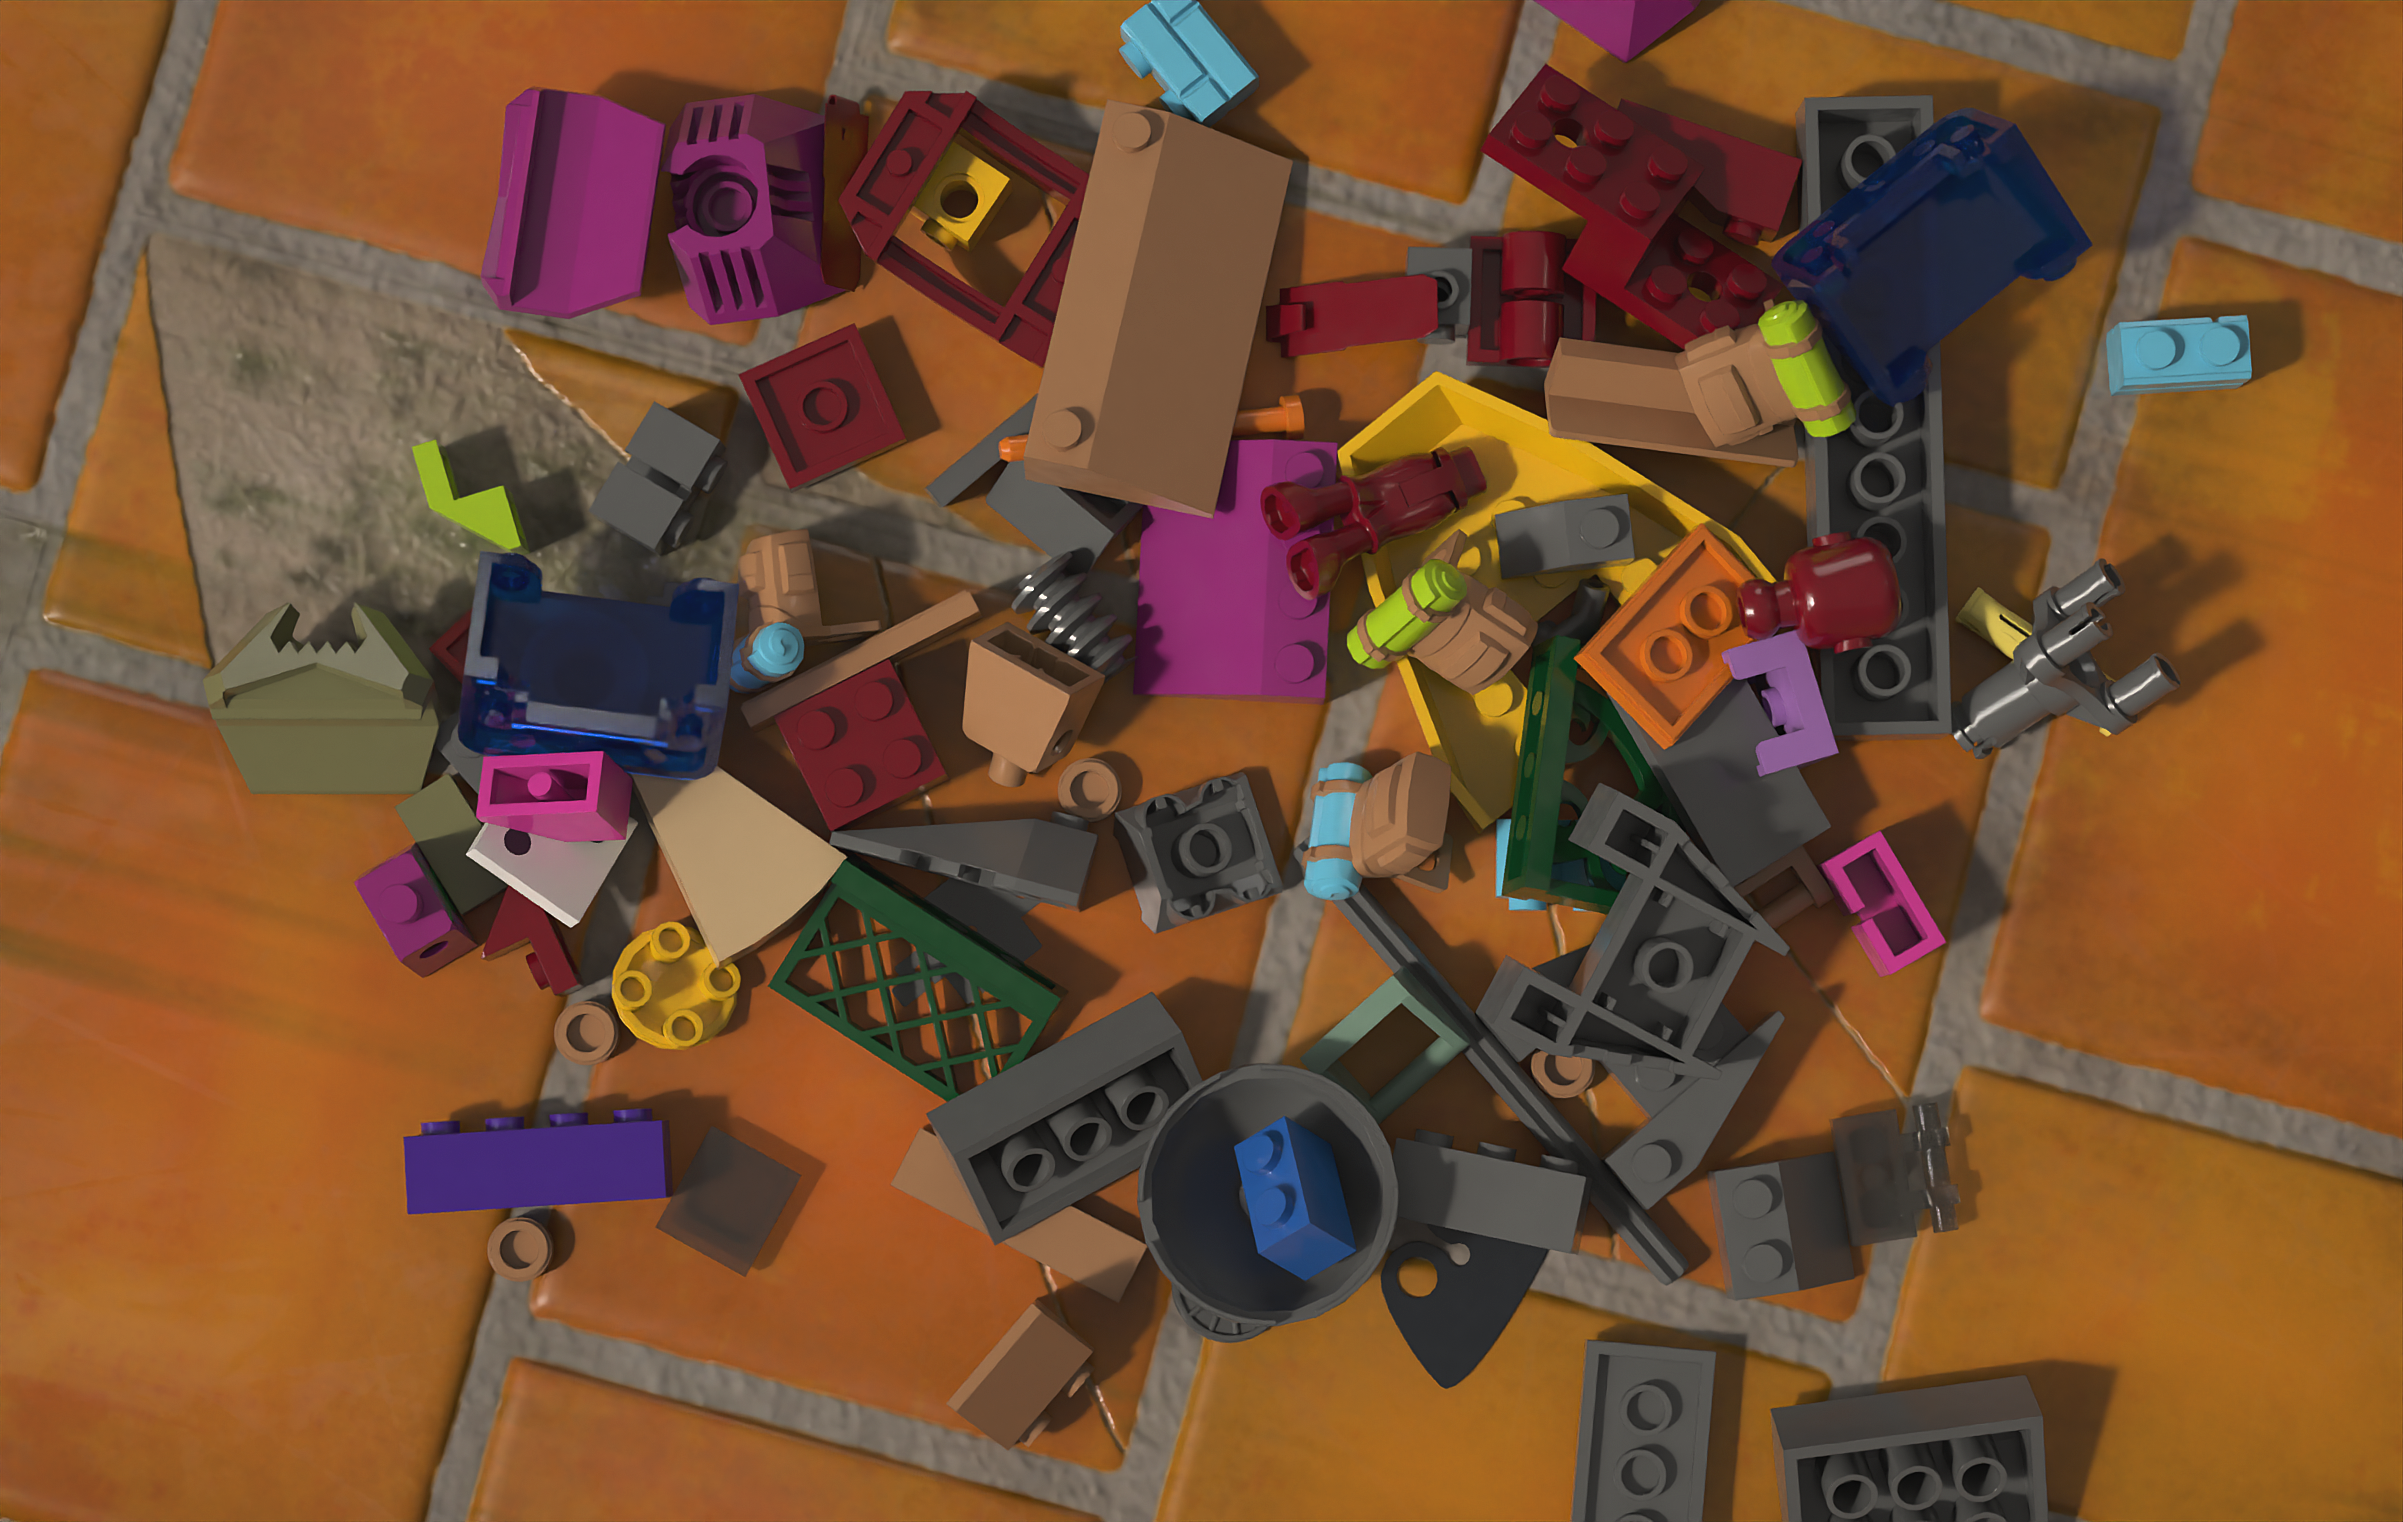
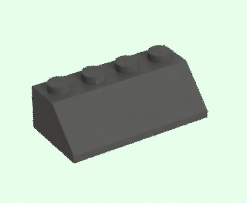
[926,992,1203,1246]

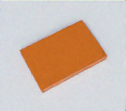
[1574,523,1759,750]

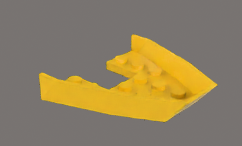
[1337,371,1777,834]

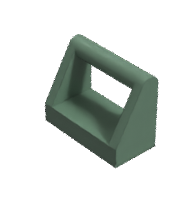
[1300,965,1471,1125]

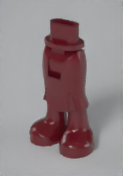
[1260,446,1487,600]

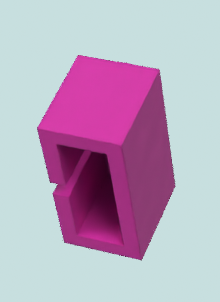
[1816,831,1946,977]

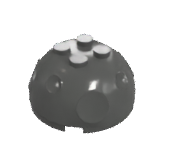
[1137,1063,1400,1326]

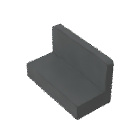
[986,461,1143,575]

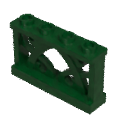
[1501,635,1686,915]

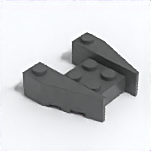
[1476,783,1790,1080]
[1475,944,1785,1210]

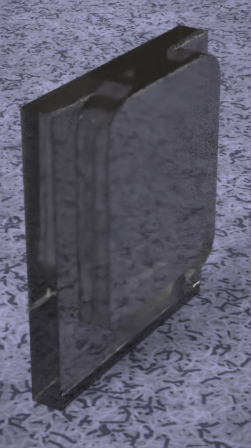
[655,1126,802,1277]

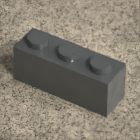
[1392,1129,1593,1255]

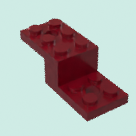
[1480,63,1784,350]

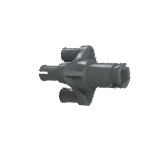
[1951,558,2181,759]

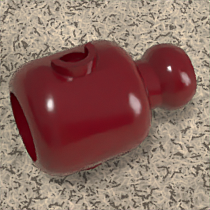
[1736,531,1901,654]

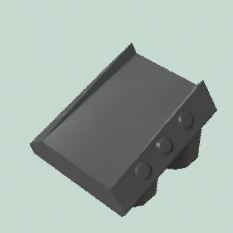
[1113,772,1283,934]

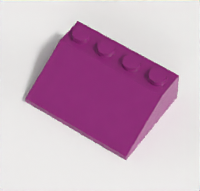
[1133,439,1338,705]

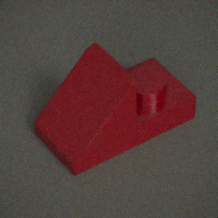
[481,885,586,997]

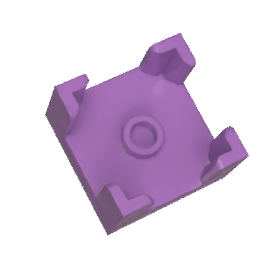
[1721,630,1839,777]

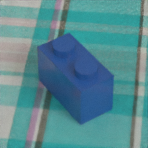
[1234,1116,1357,1281]

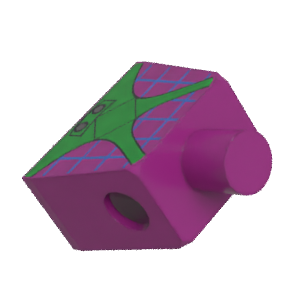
[354,842,479,978]

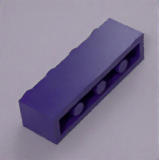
[404,1108,673,1215]

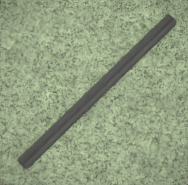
[1294,836,1689,1286]

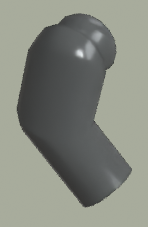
[1531,578,1610,649]

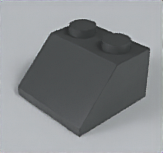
[1706,1152,1855,1301]

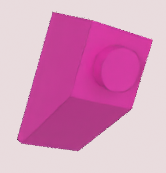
[476,751,633,842]

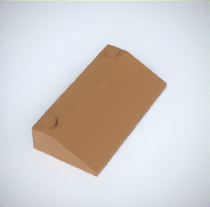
[1023,99,1293,519]

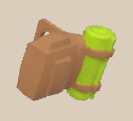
[1674,299,1857,447]
[1347,529,1538,695]

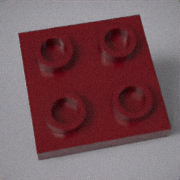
[1466,231,1596,368]

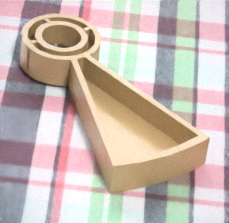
[520,612,848,970]

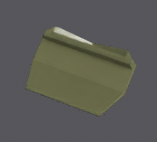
[203,603,443,794]

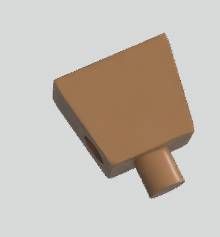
[962,622,1105,787]

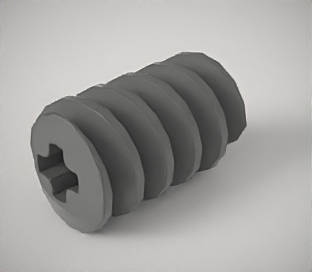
[1011,551,1139,685]

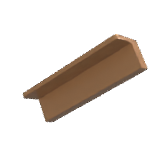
[1544,337,1799,468]

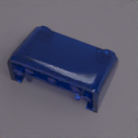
[1771,108,2093,407]
[457,551,739,780]

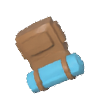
[719,529,882,694]
[1301,751,1453,901]

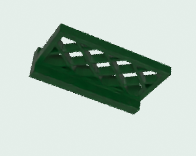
[768,854,1068,1102]

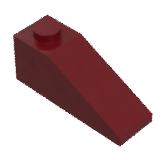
[1617,98,1802,246]

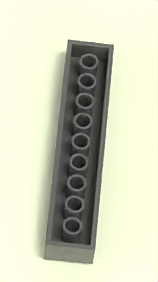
[1795,95,1952,741]

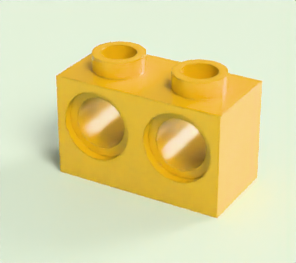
[910,141,1013,253]

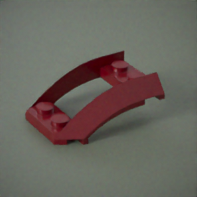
[838,91,1090,369]

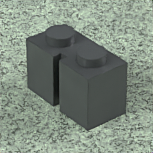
[588,401,728,556]

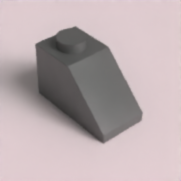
[1494,494,1635,579]

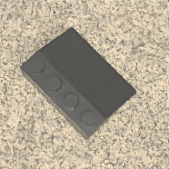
[1770,1375,2049,1522]

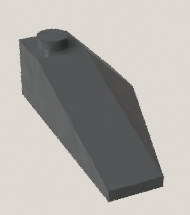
[829,811,1099,912]

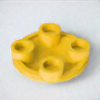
[612,921,741,1050]

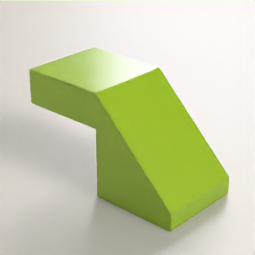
[411,439,530,557]

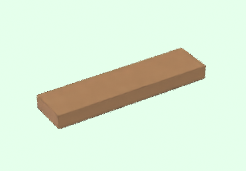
[741,590,983,733]
[890,1128,1147,1303]

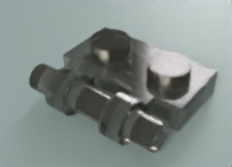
[1829,1102,1961,1247]

